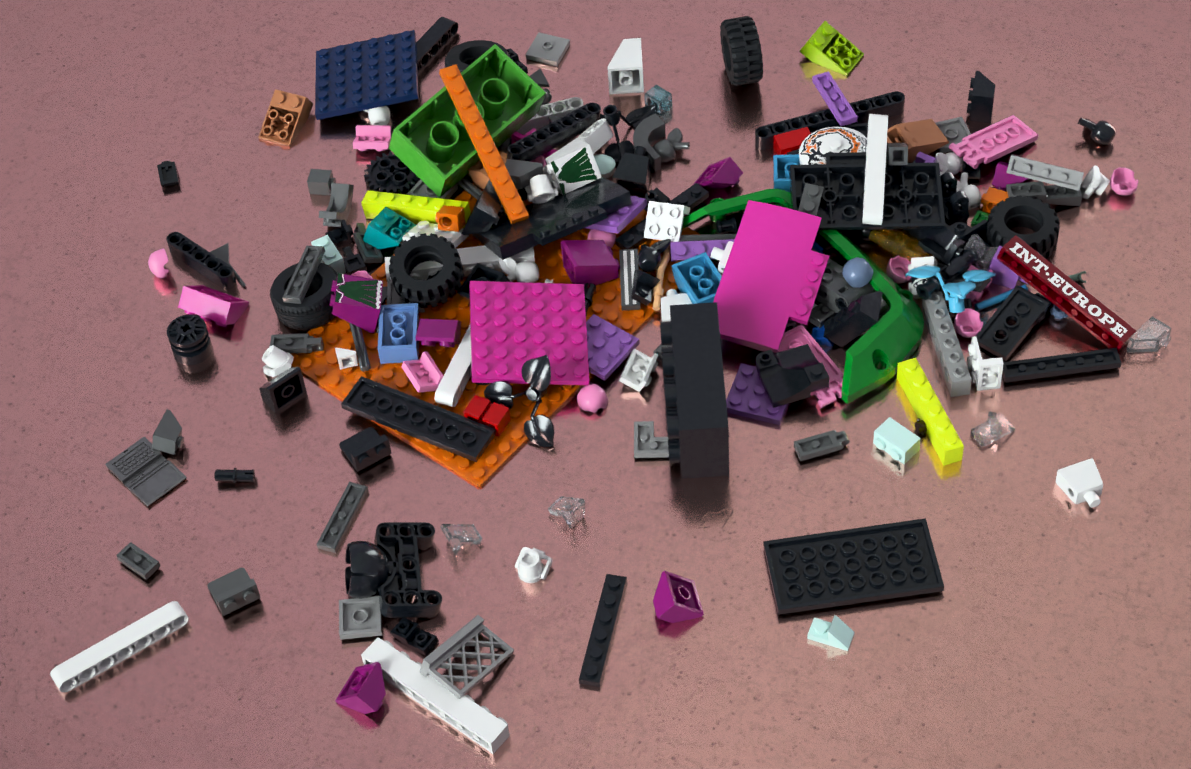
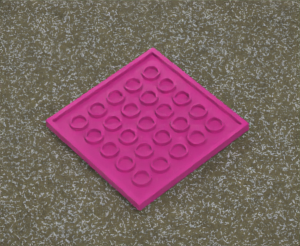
[469,281,589,385]

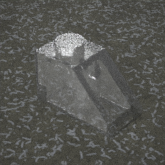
[1127,316,1171,353]

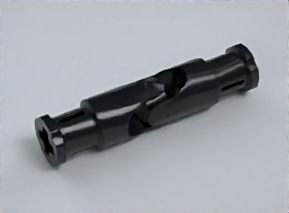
[916,248,979,300]

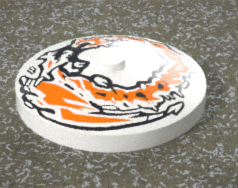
[799,127,867,165]

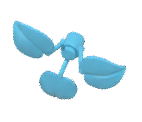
[905,265,996,313]

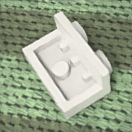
[619,349,658,392]

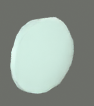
[594,154,616,178]

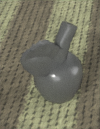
[653,128,690,163]

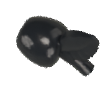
[1078,118,1116,145]
[637,239,671,273]

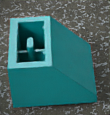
[363,207,416,249]

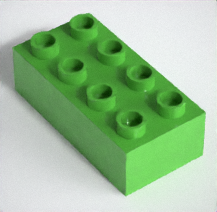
[389,44,546,198]

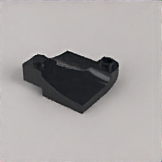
[756,344,829,408]

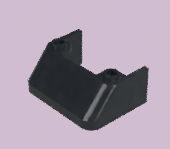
[900,219,988,265]

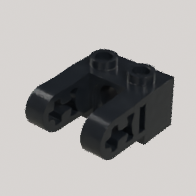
[940,172,969,226]

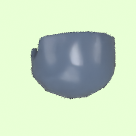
[842,257,873,288]

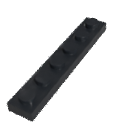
[615,183,709,250]
[1002,348,1122,382]
[579,574,627,687]

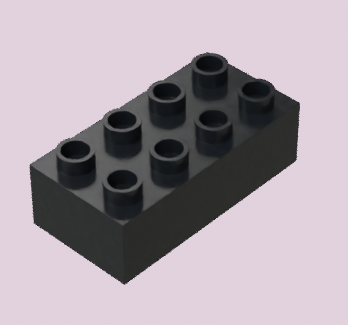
[660,302,729,479]

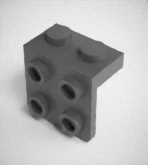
[207,568,261,616]

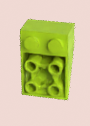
[799,21,864,76]

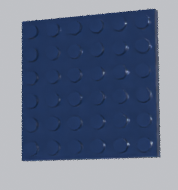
[315,30,419,120]

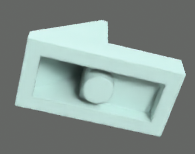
[807,615,855,651]

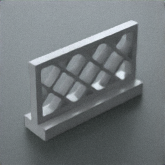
[1006,155,1084,191]
[420,615,514,699]

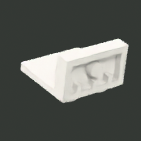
[644,201,690,242]
[967,336,1004,391]

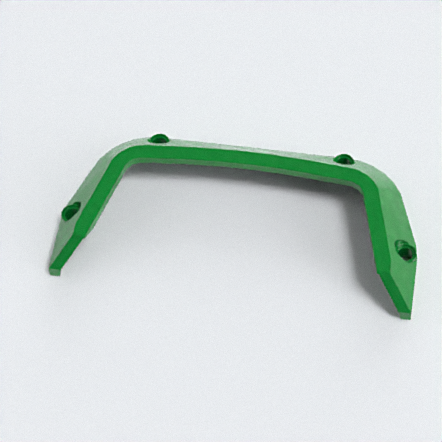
[681,189,924,404]

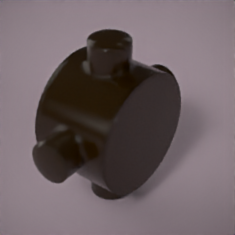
[915,418,927,435]

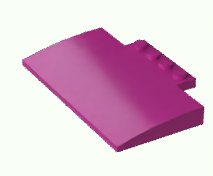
[713,200,829,353]

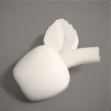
[363,106,390,125]
[935,152,963,176]
[946,172,981,210]
[499,257,540,283]

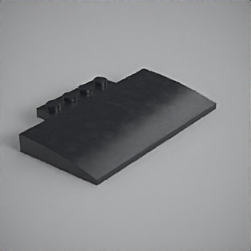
[789,152,945,230]
[471,177,632,260]

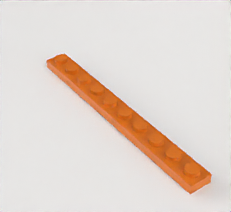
[439,64,529,224]

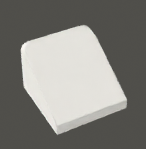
[335,348,359,370]

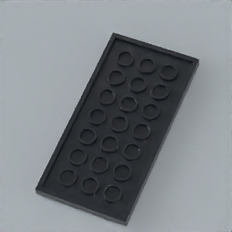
[763,518,944,615]

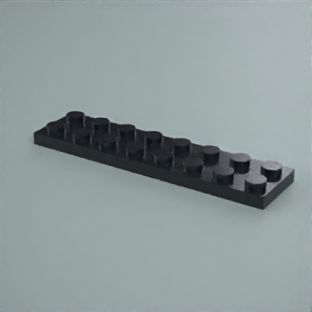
[341,376,496,462]

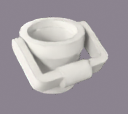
[1080,166,1110,199]
[527,174,558,204]
[262,345,294,377]
[515,547,553,583]

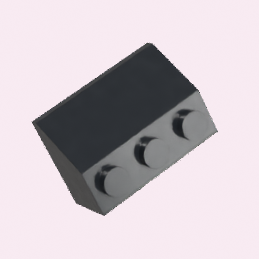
[461,179,504,235]
[824,291,883,347]

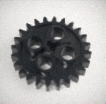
[364,151,420,194]

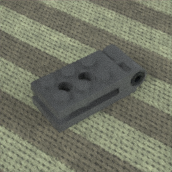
[812,248,873,313]

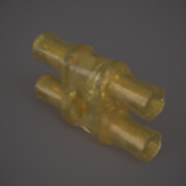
[869,229,931,261]

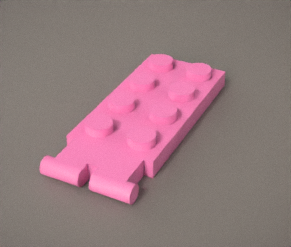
[949,115,1038,169]
[778,324,844,408]

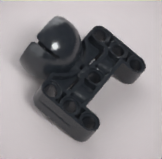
[345,522,442,618]

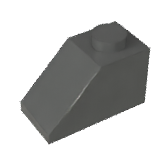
[505,159,543,189]
[152,409,184,455]

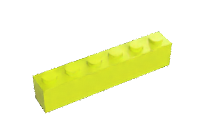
[361,190,471,228]
[897,358,964,466]

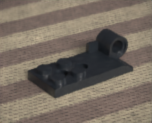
[976,285,1054,361]

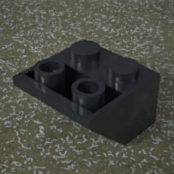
[967,71,995,123]

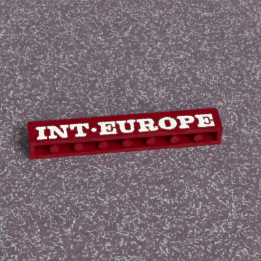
[997,235,1136,353]

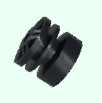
[167,314,212,365]

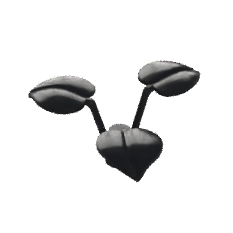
[600,104,656,163]
[484,355,555,447]

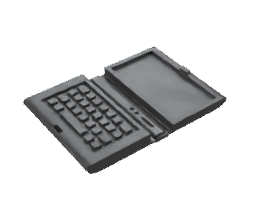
[105,437,187,507]

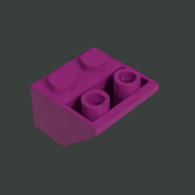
[416,319,461,348]

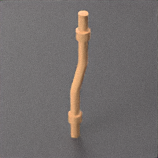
[652,244,671,311]

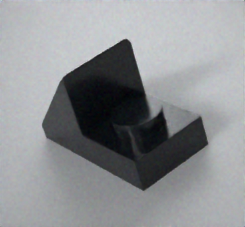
[631,270,660,306]

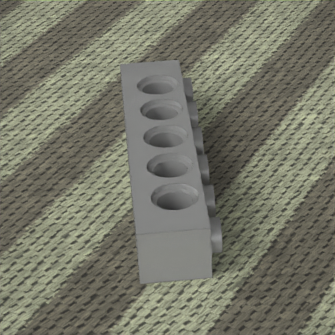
[922,292,972,397]

